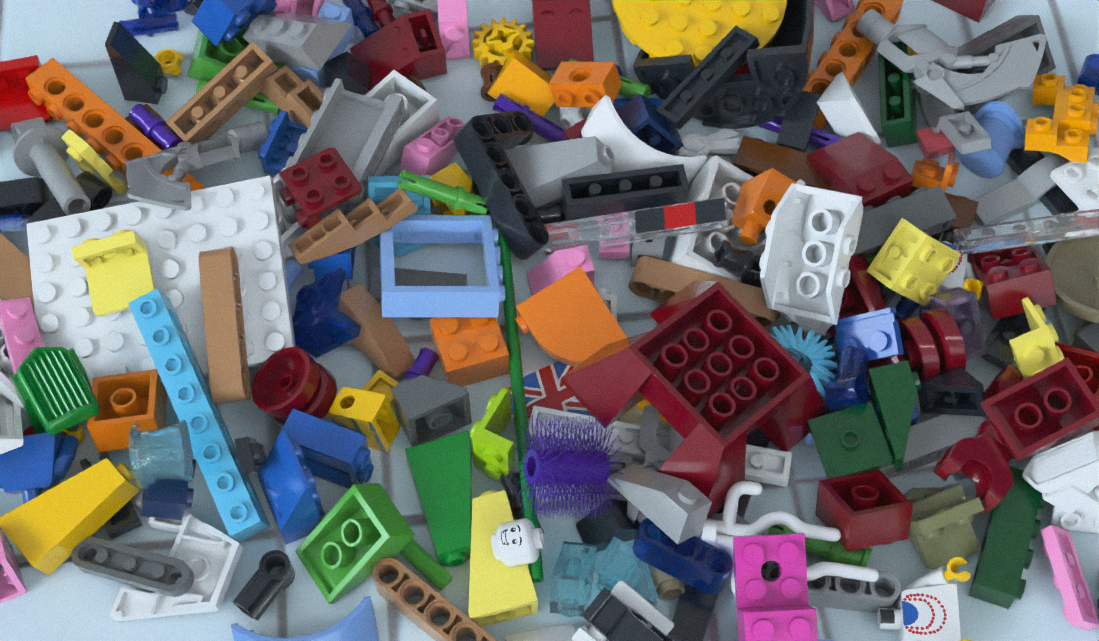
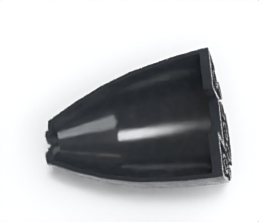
[633,0,815,129]

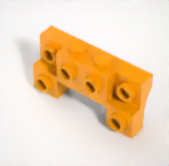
[1024,73,1099,163]

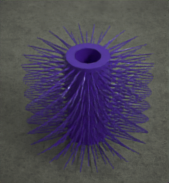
[513,415,623,519]

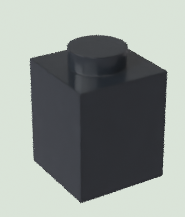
[324,51,370,94]

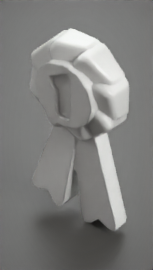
[675,128,740,158]

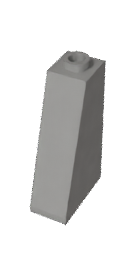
[504,136,614,208]

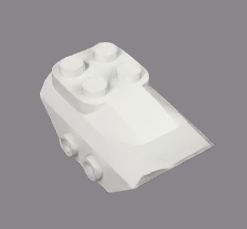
[759,183,863,336]

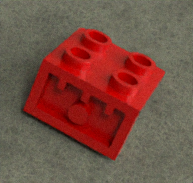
[0,55,51,131]

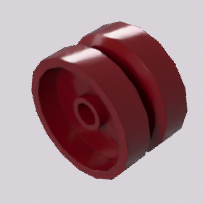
[896,307,966,381]
[251,347,337,426]

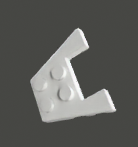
[109,510,243,621]

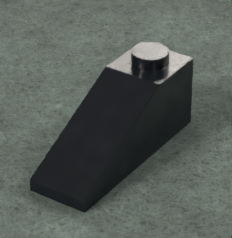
[105,21,168,105]

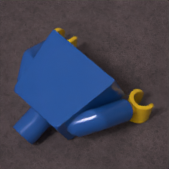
[0,424,85,504]

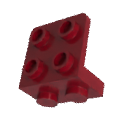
[278,147,362,230]

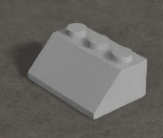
[243,13,351,70]

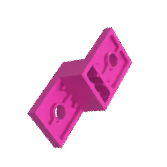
[732,533,818,641]

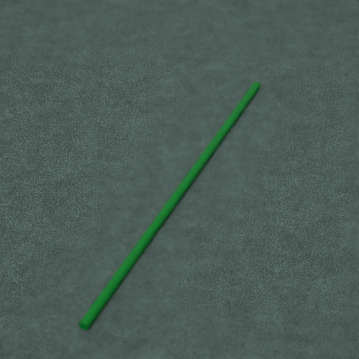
[495,222,544,583]

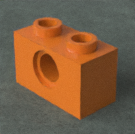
[549,62,622,108]

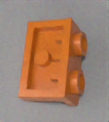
[911,152,960,193]

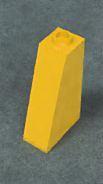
[0,458,140,575]

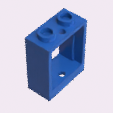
[278,409,374,489]

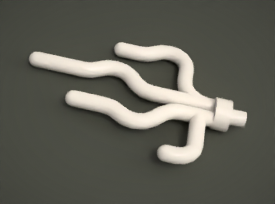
[693,481,879,598]

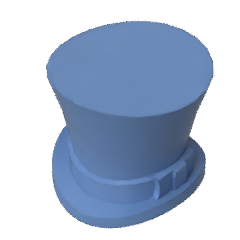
[955,101,1025,179]

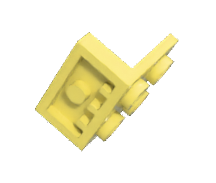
[866,218,961,306]

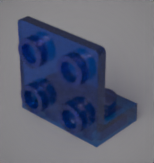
[292,267,361,358]

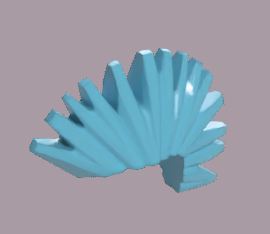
[771,325,838,397]

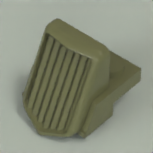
[904,484,984,569]

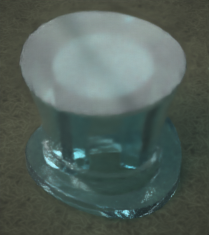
[128,419,193,490]

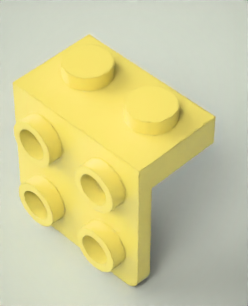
[71,230,155,317]
[1009,297,1065,381]

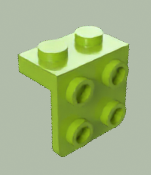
[470,386,515,480]

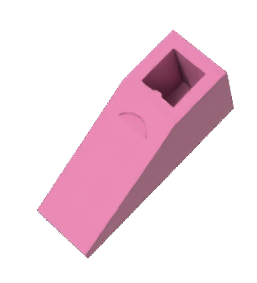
[398,116,465,176]

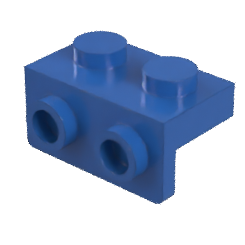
[258,110,308,175]

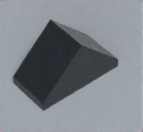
[918,367,986,417]
[576,499,649,555]

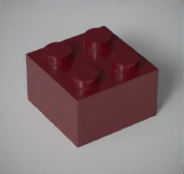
[815,469,913,551]

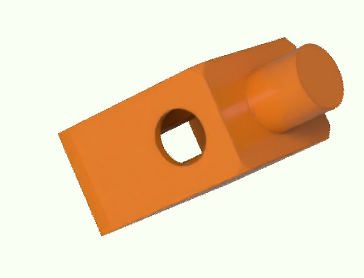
[731,168,797,246]

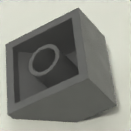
[392,375,472,447]

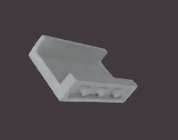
[285,78,405,207]

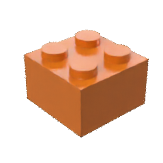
[429,317,510,387]
[87,369,167,452]

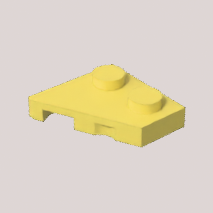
[61,129,129,196]

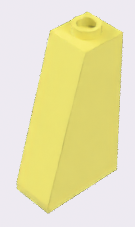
[468,490,538,628]

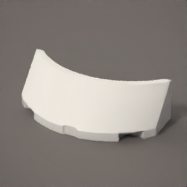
[581,95,707,185]

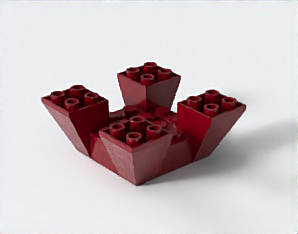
[560,281,826,519]

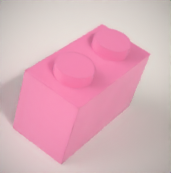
[437,0,470,59]

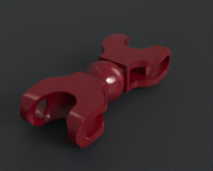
[933,364,1022,514]

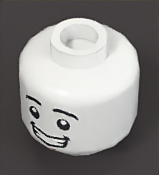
[491,518,545,567]

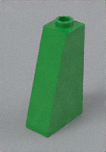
[405,430,472,567]

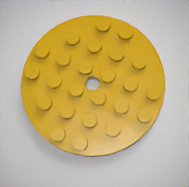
[612,0,787,67]

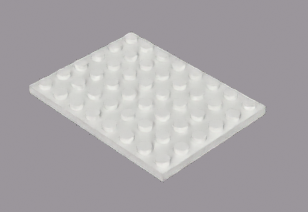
[27,176,296,389]

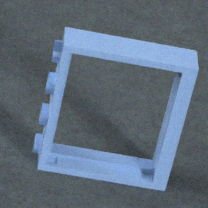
[379,215,505,317]

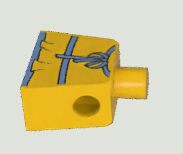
[325,386,401,453]

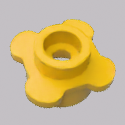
[155,49,184,76]

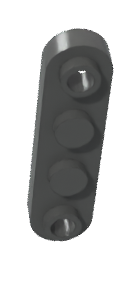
[72,536,194,597]

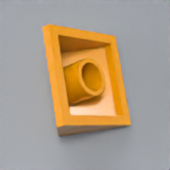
[487,50,555,117]

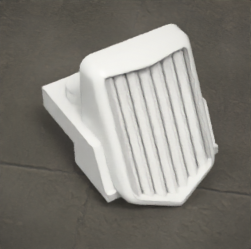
[1022,431,1099,517]

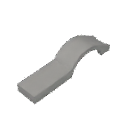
[915,86,991,155]
[973,154,1070,231]

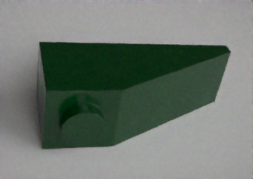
[867,360,921,472]

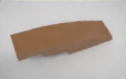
[288,189,418,264]

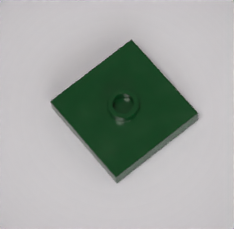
[807,401,894,479]

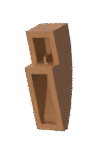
[261,64,324,129]
[332,283,415,380]

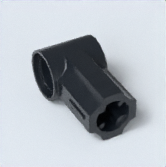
[233,550,295,621]

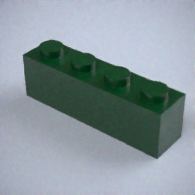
[878,41,918,148]
[968,466,1046,609]

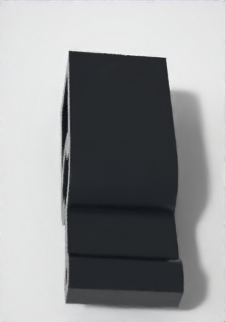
[582,587,672,641]

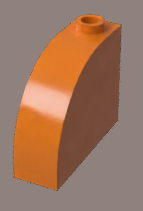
[514,266,627,367]

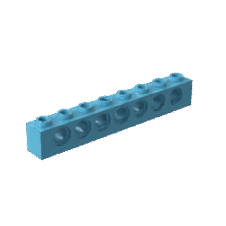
[128,288,271,542]

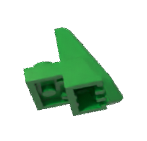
[11,347,100,435]

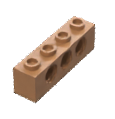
[166,41,279,144]

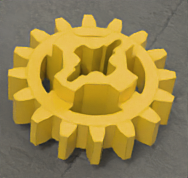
[472,17,534,72]

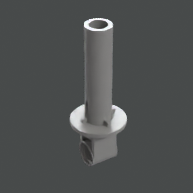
[11,117,91,216]

